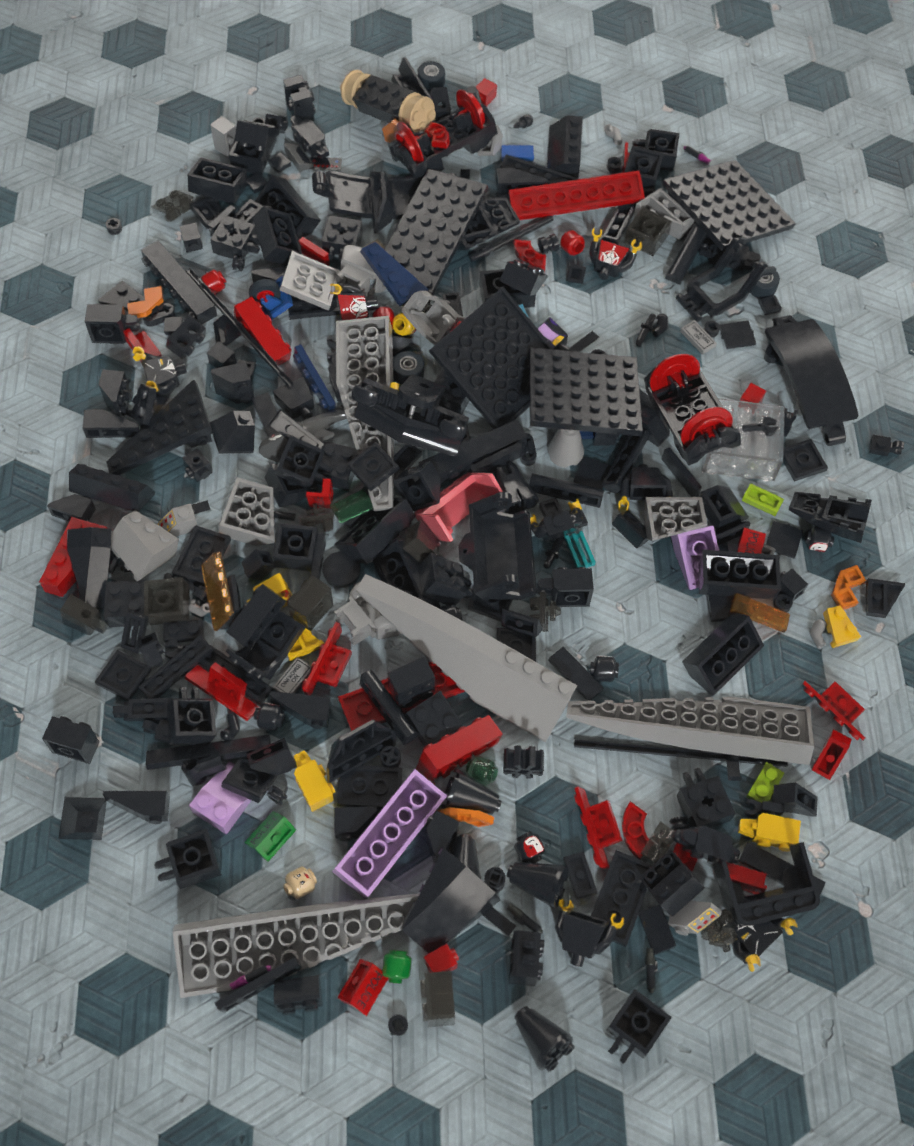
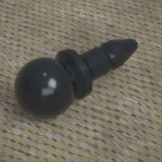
[513,114,533,129]

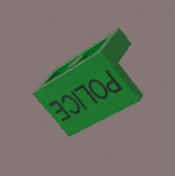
[244,811,296,862]

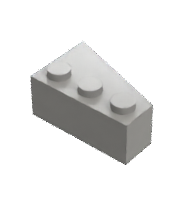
[634,188,694,239]

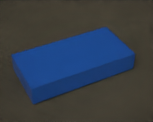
[501,145,534,161]

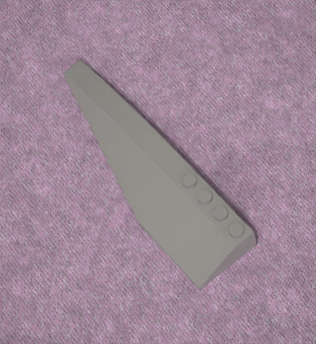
[336,316,394,511]
[355,574,577,742]
[566,697,814,765]
[173,894,420,998]

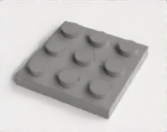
[279,251,340,310]

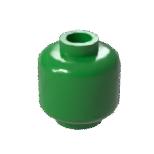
[382,950,412,984]

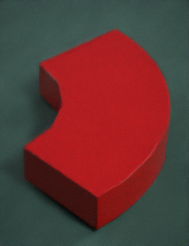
[424,122,450,149]
[514,240,546,272]
[622,801,653,860]

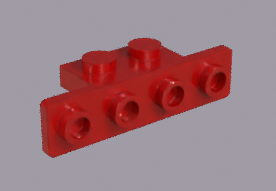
[302,622,352,696]
[185,662,259,721]
[802,681,866,741]
[574,786,623,869]

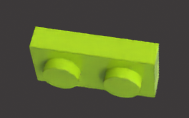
[741,483,784,516]
[746,762,784,803]

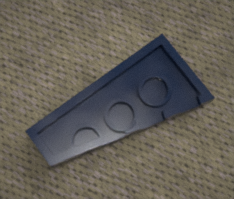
[360,242,428,307]
[293,344,336,412]

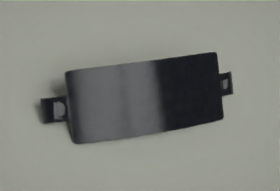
[311,171,457,219]
[764,315,858,446]

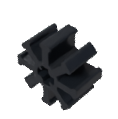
[503,745,544,779]

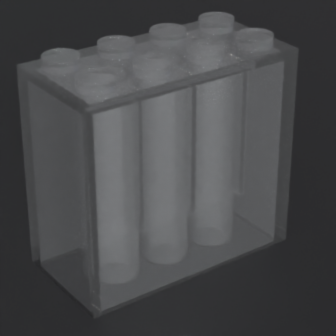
[702,398,785,481]

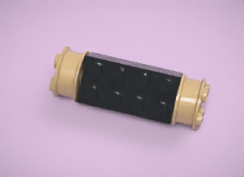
[340,70,436,132]

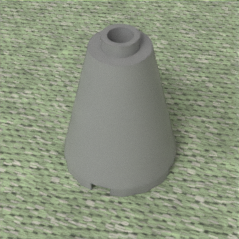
[548,429,584,468]

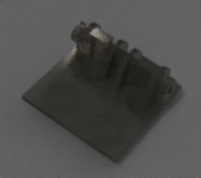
[151,190,194,222]

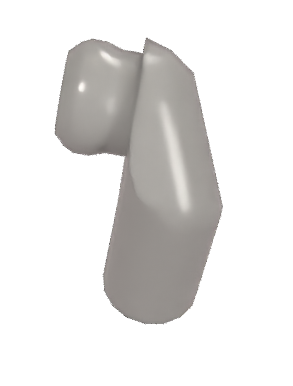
[604,124,622,145]
[188,599,212,617]
[810,619,827,648]

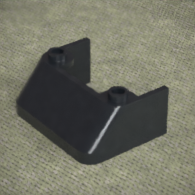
[713,842,820,926]

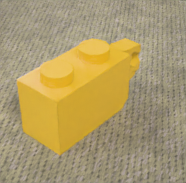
[294,750,335,812]
[738,813,801,852]

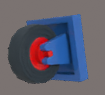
[249,276,293,320]

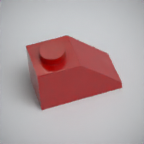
[811,729,852,780]

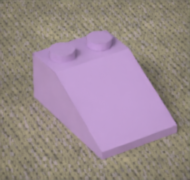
[671,525,719,590]
[189,761,251,835]

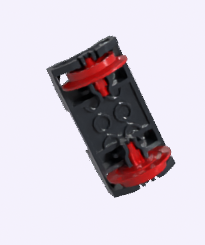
[388,89,498,179]
[644,354,741,466]

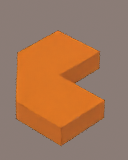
[382,119,400,143]
[128,286,164,318]
[831,565,866,610]
[435,808,494,827]

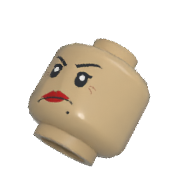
[283,866,317,899]

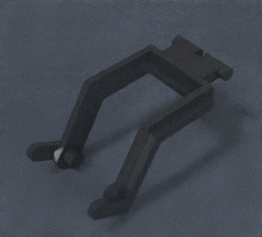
[675,237,777,322]

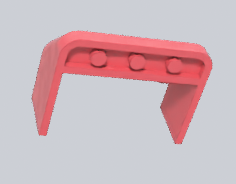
[415,473,503,542]

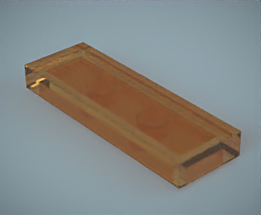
[730,593,790,633]

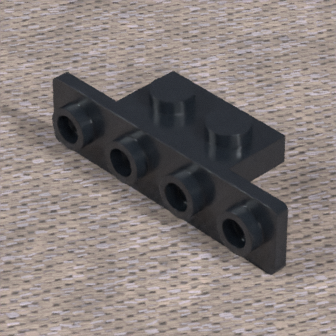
[391,57,431,99]

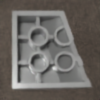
[219,477,275,546]
[643,497,707,541]
[111,510,179,582]

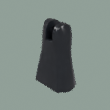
[494,462,539,514]

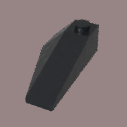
[66,527,112,609]

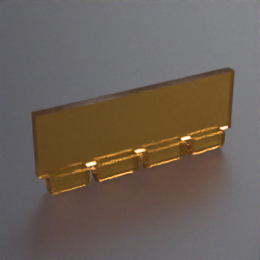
[201,552,234,631]

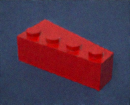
[234,297,292,366]
[39,517,108,597]
[415,715,503,785]

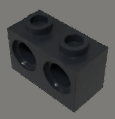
[165,316,206,360]

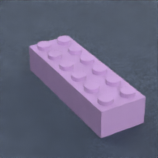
[332,769,447,899]

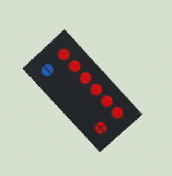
[310,157,342,170]

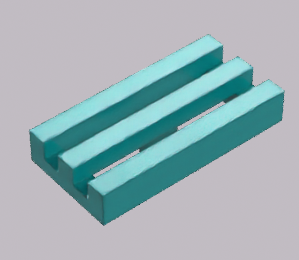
[564,531,596,568]

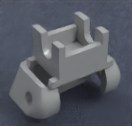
[337,245,386,297]
[401,290,465,345]
[334,582,400,646]

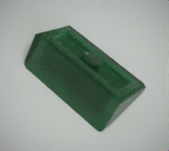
[330,490,373,523]

